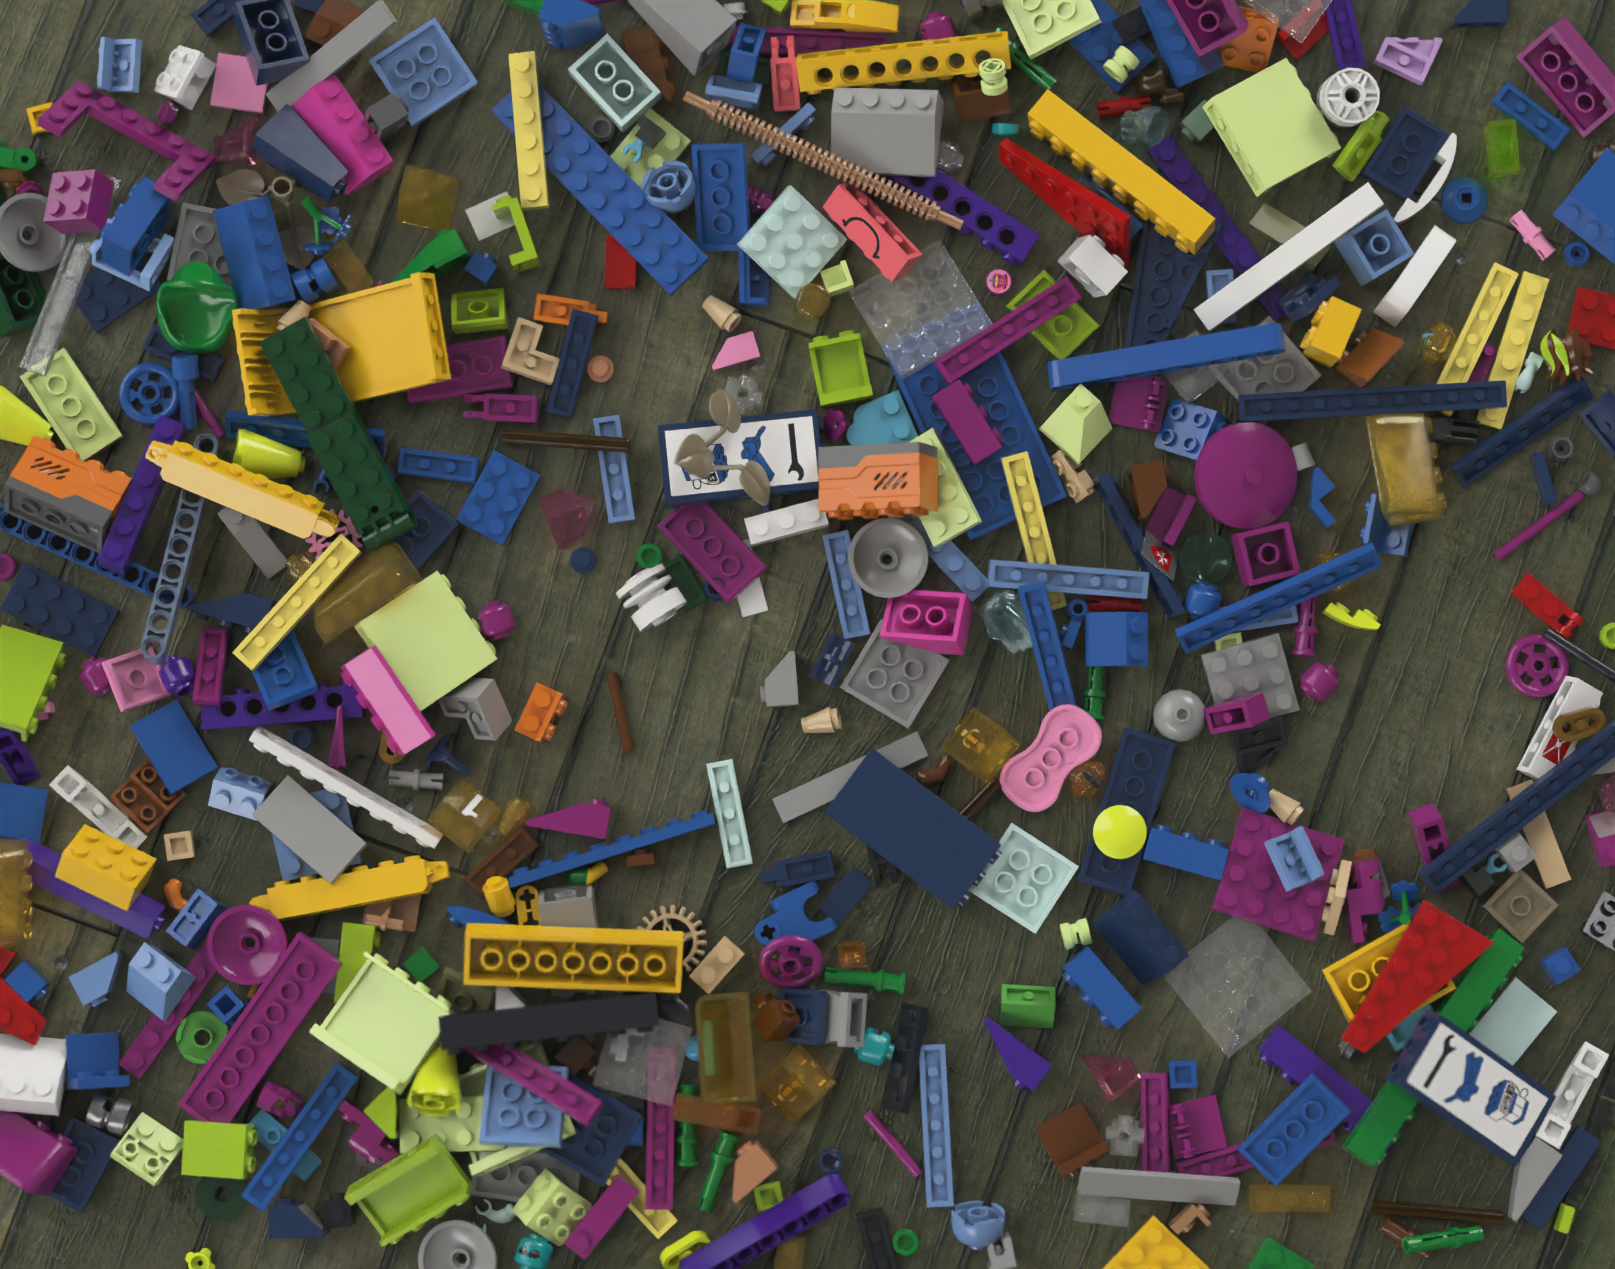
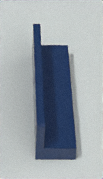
[1578,390,1615,459]

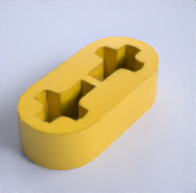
[515,885,541,926]

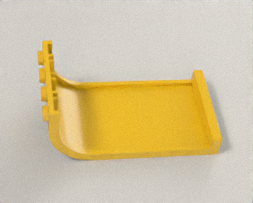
[232,272,451,416]

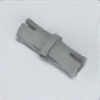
[389,769,444,791]

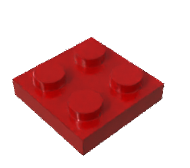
[1566,287,1615,351]

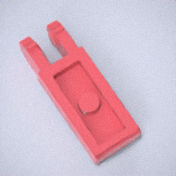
[770,36,801,112]

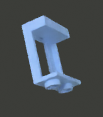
[90,217,174,292]

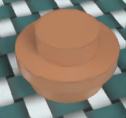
[587,356,614,382]

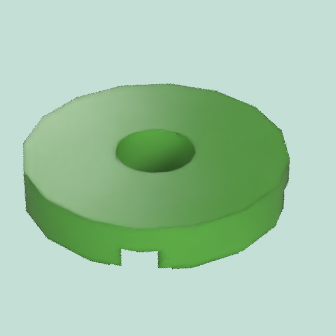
[176,1011,229,1064]

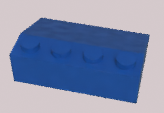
[1553,148,1615,264]

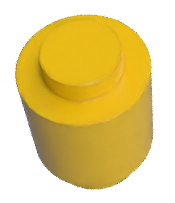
[482,876,516,918]

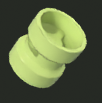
[1103,46,1140,83]
[979,58,1008,96]
[1059,918,1092,950]

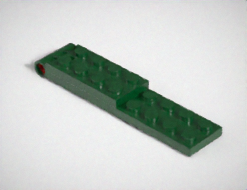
[259,317,418,552]

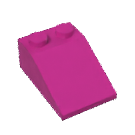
[880,590,974,655]

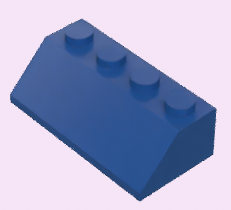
[538,0,606,50]
[1138,0,1224,88]
[212,196,296,310]

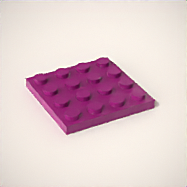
[1211,807,1345,942]

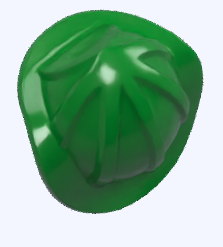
[156,261,238,355]

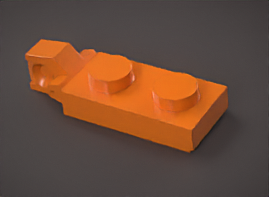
[533,294,609,326]

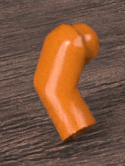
[163,879,188,912]

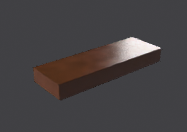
[463,825,541,899]

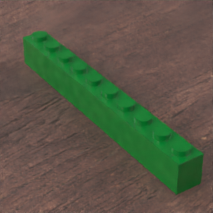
[1341,929,1525,1166]

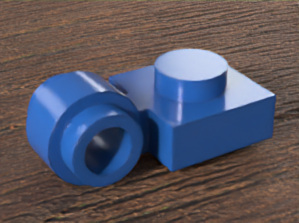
[1059,598,1089,650]

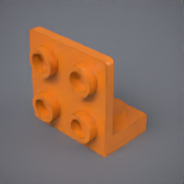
[1217,6,1278,73]
[514,682,568,744]

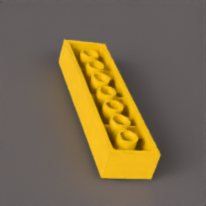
[1028,89,1215,255]
[463,923,683,993]

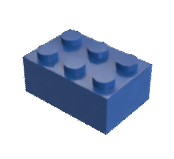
[100,177,172,276]
[1061,946,1142,1030]

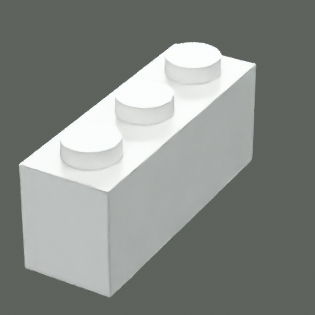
[744,499,829,547]

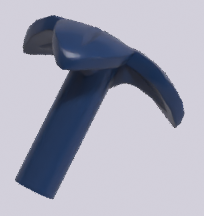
[425,733,471,777]

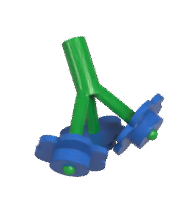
[301,196,352,256]
[1378,880,1420,933]

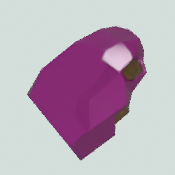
[256,1081,304,1117]

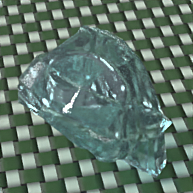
[982,590,1033,654]

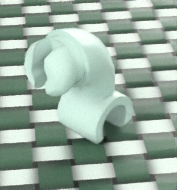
[1515,352,1544,393]
[476,1198,516,1223]

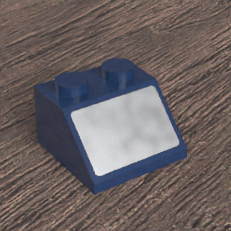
[268,1196,330,1239]

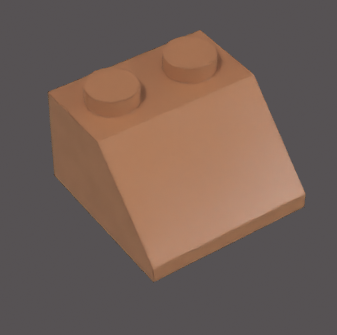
[732,1140,778,1203]

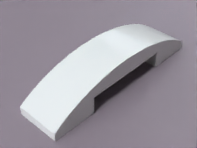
[1393,133,1457,225]
[49,765,148,849]
[1534,1042,1609,1149]

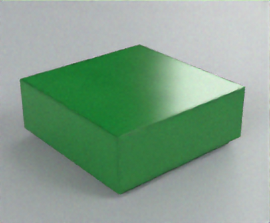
[403,946,441,983]

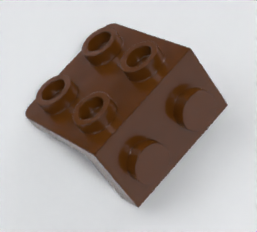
[1036,1103,1109,1178]

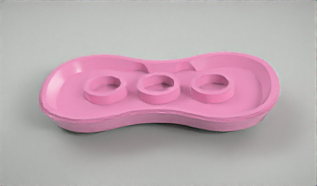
[999,704,1102,812]

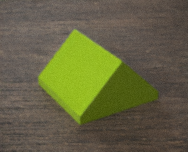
[451,288,508,334]
[364,1087,402,1138]

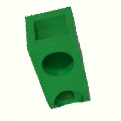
[0,140,40,174]

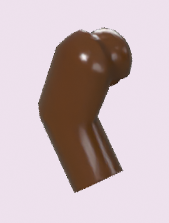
[916,756,953,787]

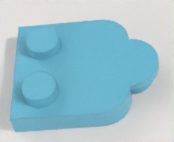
[847,390,918,445]

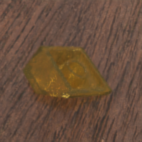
[396,164,460,231]

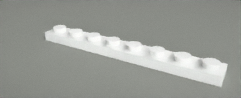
[249,726,444,849]

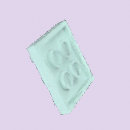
[737,185,847,298]
[968,823,1079,934]

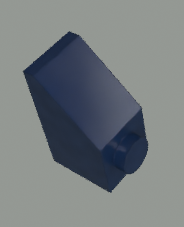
[1451,0,1508,28]

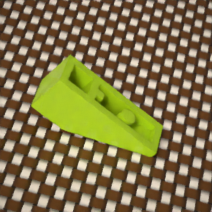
[334,922,381,1003]

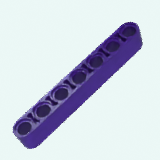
[679,1173,851,1269]

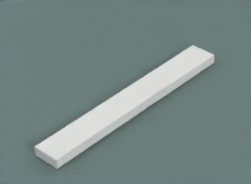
[1194,183,1384,332]

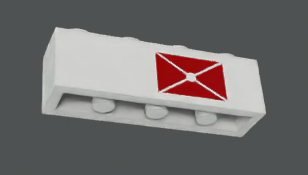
[1516,676,1603,781]

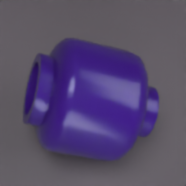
[159,655,196,697]

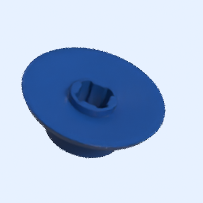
[1441,177,1488,224]
[1230,773,1270,814]

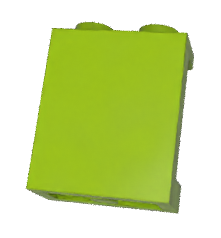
[492,196,541,274]
[808,330,873,408]
[181,1119,258,1179]

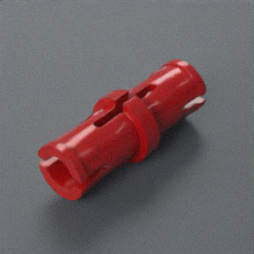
[1096,96,1151,119]
[1088,594,1142,612]

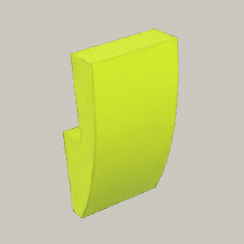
[1322,602,1380,631]

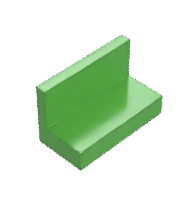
[999,984,1055,1028]

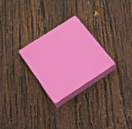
[210,53,268,114]
[101,646,171,712]

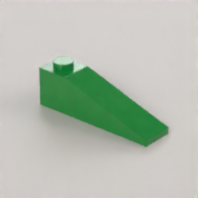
[391,228,471,283]

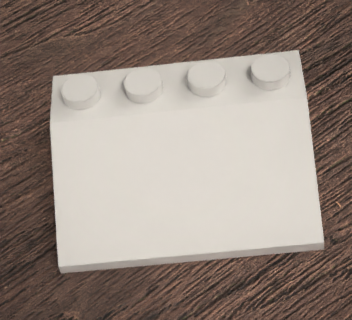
[0,1034,66,1116]

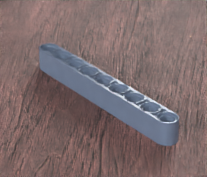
[141,434,220,665]

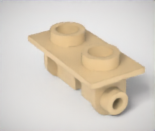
[1050,450,1096,504]

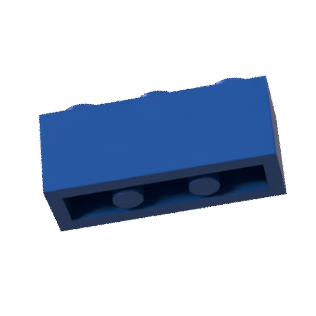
[1141,824,1229,881]

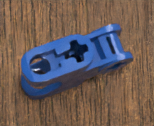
[754,881,838,950]

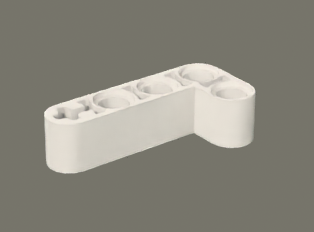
[1373,225,1457,327]

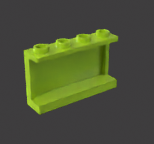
[0,625,67,742]
[344,1134,473,1247]

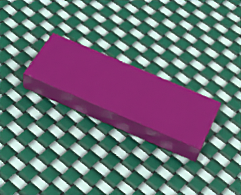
[192,628,229,705]

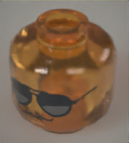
[1068,758,1108,798]

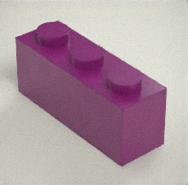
[932,379,1003,466]

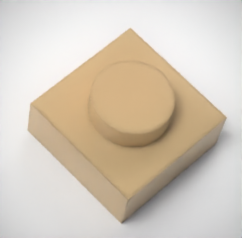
[164,831,196,861]

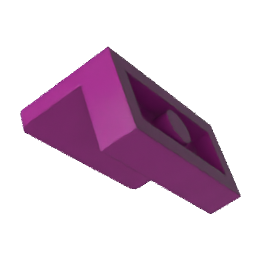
[1144,487,1197,548]

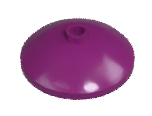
[207,905,288,985]

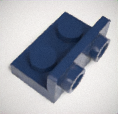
[1278,272,1341,322]

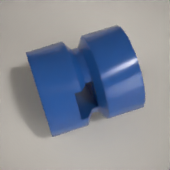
[291,257,340,304]

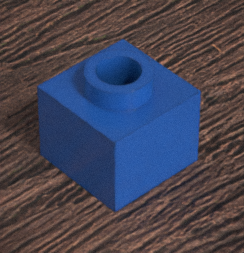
[464,251,500,287]

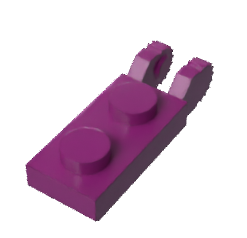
[463,393,538,424]

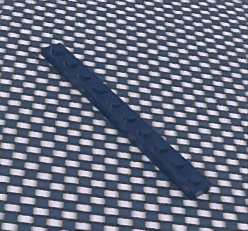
[1238,380,1507,423]
[1417,720,1615,895]

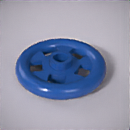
[119,362,180,425]

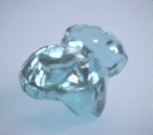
[1120,106,1170,148]

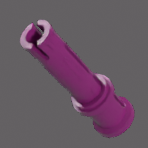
[1292,596,1318,658]

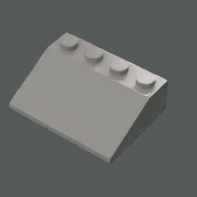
[831,88,944,177]

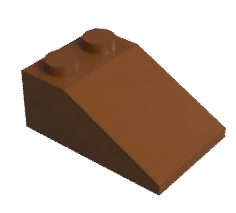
[1334,329,1405,389]

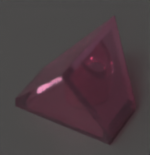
[214,113,258,164]
[539,489,596,548]
[1079,1054,1141,1102]

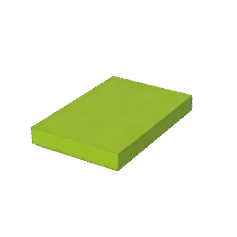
[1006,270,1100,360]

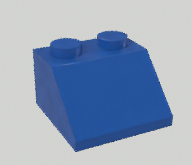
[1086,612,1148,668]

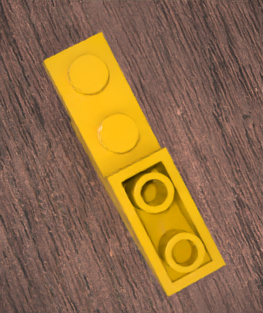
[790,0,899,33]

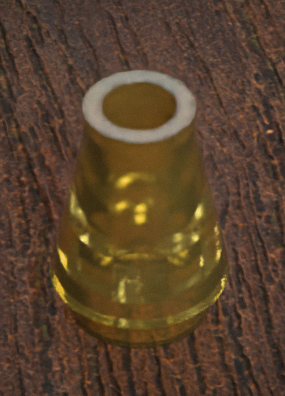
[497,796,532,837]

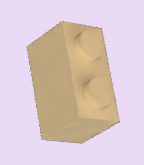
[689,936,745,994]

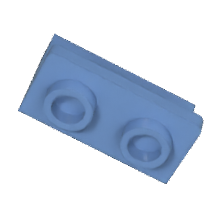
[97,37,142,94]
[208,767,271,821]
[1264,826,1324,892]

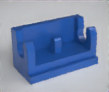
[739,250,769,307]
[166,888,227,950]

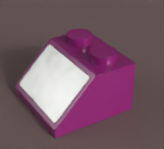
[1584,807,1615,867]

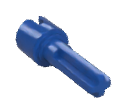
[172,354,199,430]

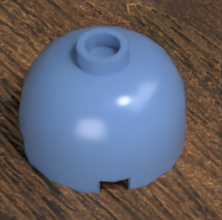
[641,161,696,214]
[951,1201,1005,1250]

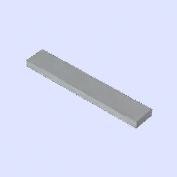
[266,0,397,112]
[772,732,928,823]
[1077,1167,1240,1206]

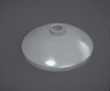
[0,193,71,272]
[848,518,928,598]
[418,1220,497,1269]

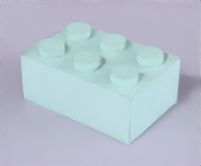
[568,34,662,133]

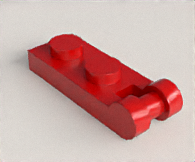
[1510,572,1585,640]

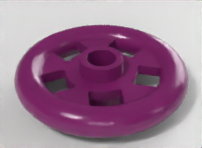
[1506,634,1569,698]
[759,935,823,989]

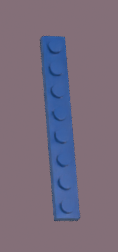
[1175,542,1382,654]
[508,810,716,888]

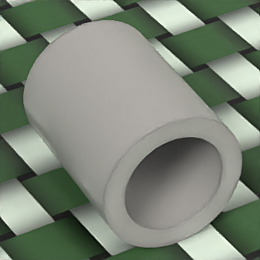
[1291,442,1315,471]

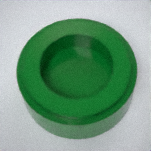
[636,543,663,569]
[892,1228,919,1256]

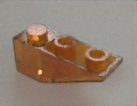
[622,24,676,105]
[672,1093,762,1135]

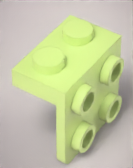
[512,1168,592,1246]

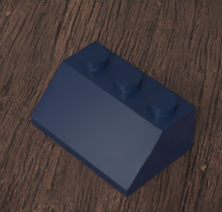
[233,0,310,86]
[1093,889,1189,984]

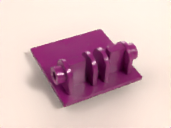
[1108,376,1170,433]
[1169,1095,1227,1159]

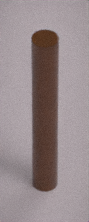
[606,672,634,752]

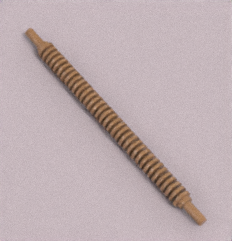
[683,91,964,230]

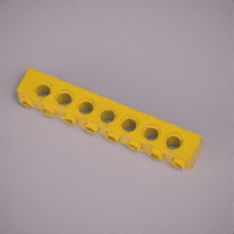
[796,31,1011,94]

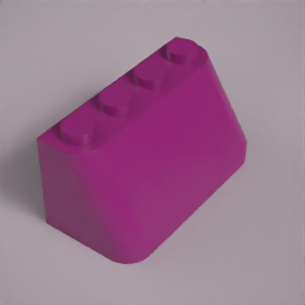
[0,1111,78,1196]

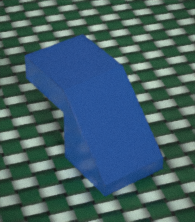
[1308,467,1336,530]
[207,986,248,1027]

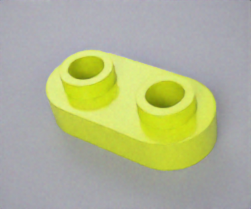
[660,1230,711,1269]

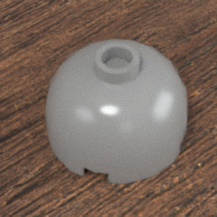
[1153,689,1206,742]

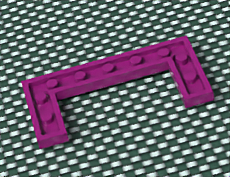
[37,81,216,202]

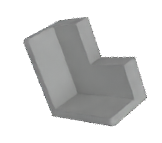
[438,677,512,741]

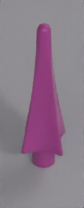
[328,705,347,773]

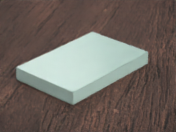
[1469,977,1557,1065]

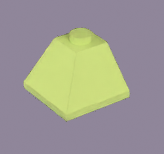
[1039,384,1112,465]

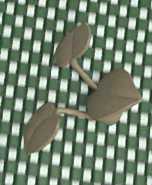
[216,169,316,270]
[674,388,770,506]

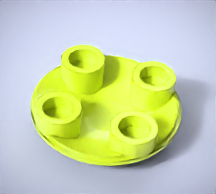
[1093,805,1147,859]

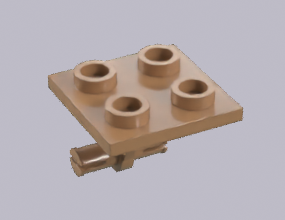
[362,895,422,932]

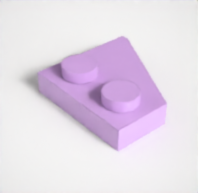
[1373,37,1443,86]

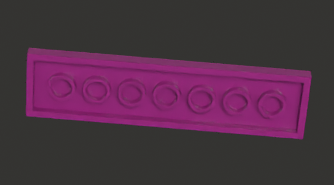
[178,932,343,1123]

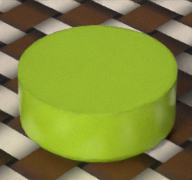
[1599,623,1615,650]

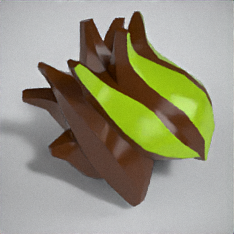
[1540,328,1593,386]

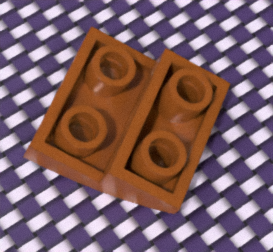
[109,758,186,835]

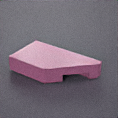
[712,331,760,371]

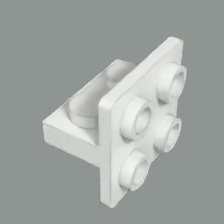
[154,45,217,110]

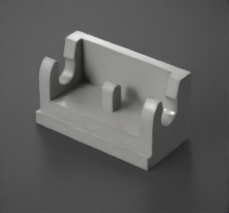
[987,1232,1017,1269]

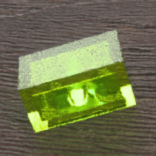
[1483,119,1520,179]

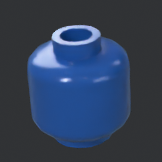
[1184,581,1222,620]

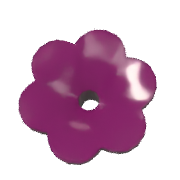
[823,408,849,441]

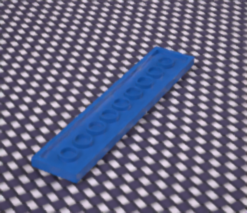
[491,84,710,296]

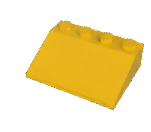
[1322,920,1456,1023]

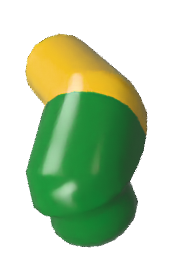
[568,861,608,886]

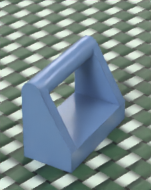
[705,74,763,112]

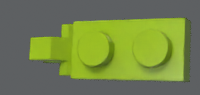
[1332,111,1390,182]

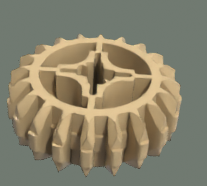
[637,905,707,972]

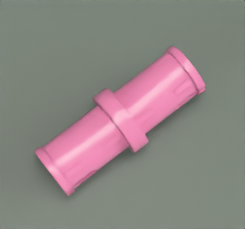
[1509,210,1556,261]

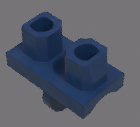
[810,633,855,688]

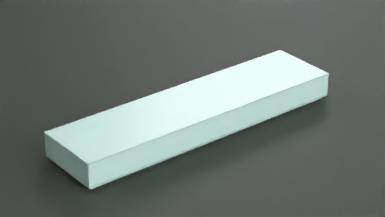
[706,759,753,869]

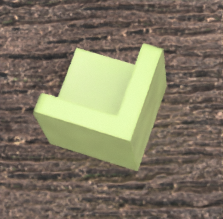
[820,260,854,297]

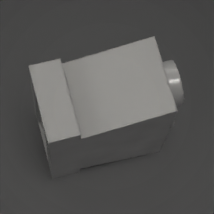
[823,990,867,1047]

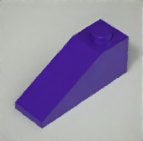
[0,727,41,785]
[983,1016,1052,1092]

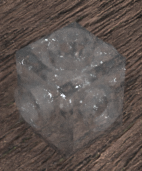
[724,375,763,415]
[1106,1115,1144,1156]

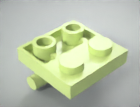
[110,1112,183,1186]

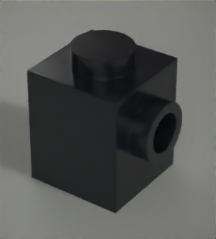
[323,1193,355,1228]

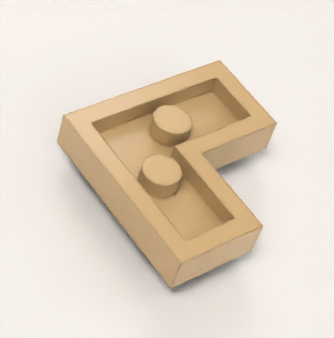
[501,317,559,385]
[1321,859,1352,935]

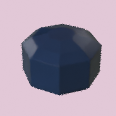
[817,1147,844,1174]

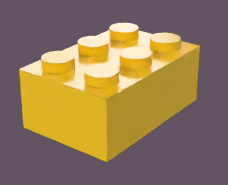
[1299,296,1362,368]
[55,824,156,911]

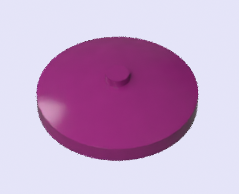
[1195,422,1297,529]

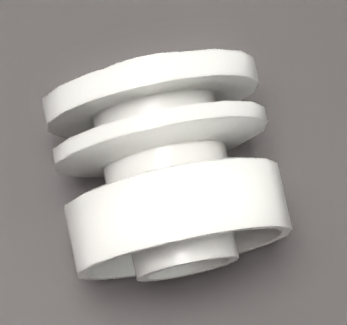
[1316,68,1380,128]
[616,564,687,632]

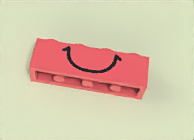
[823,181,923,282]

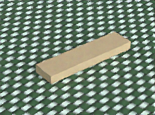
[1506,779,1571,889]

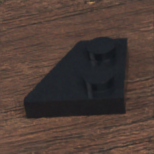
[1229,716,1288,774]

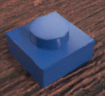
[1168,1060,1197,1088]

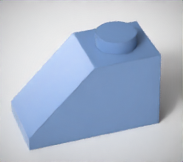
[68,951,123,1007]

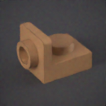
[1168,1203,1212,1235]

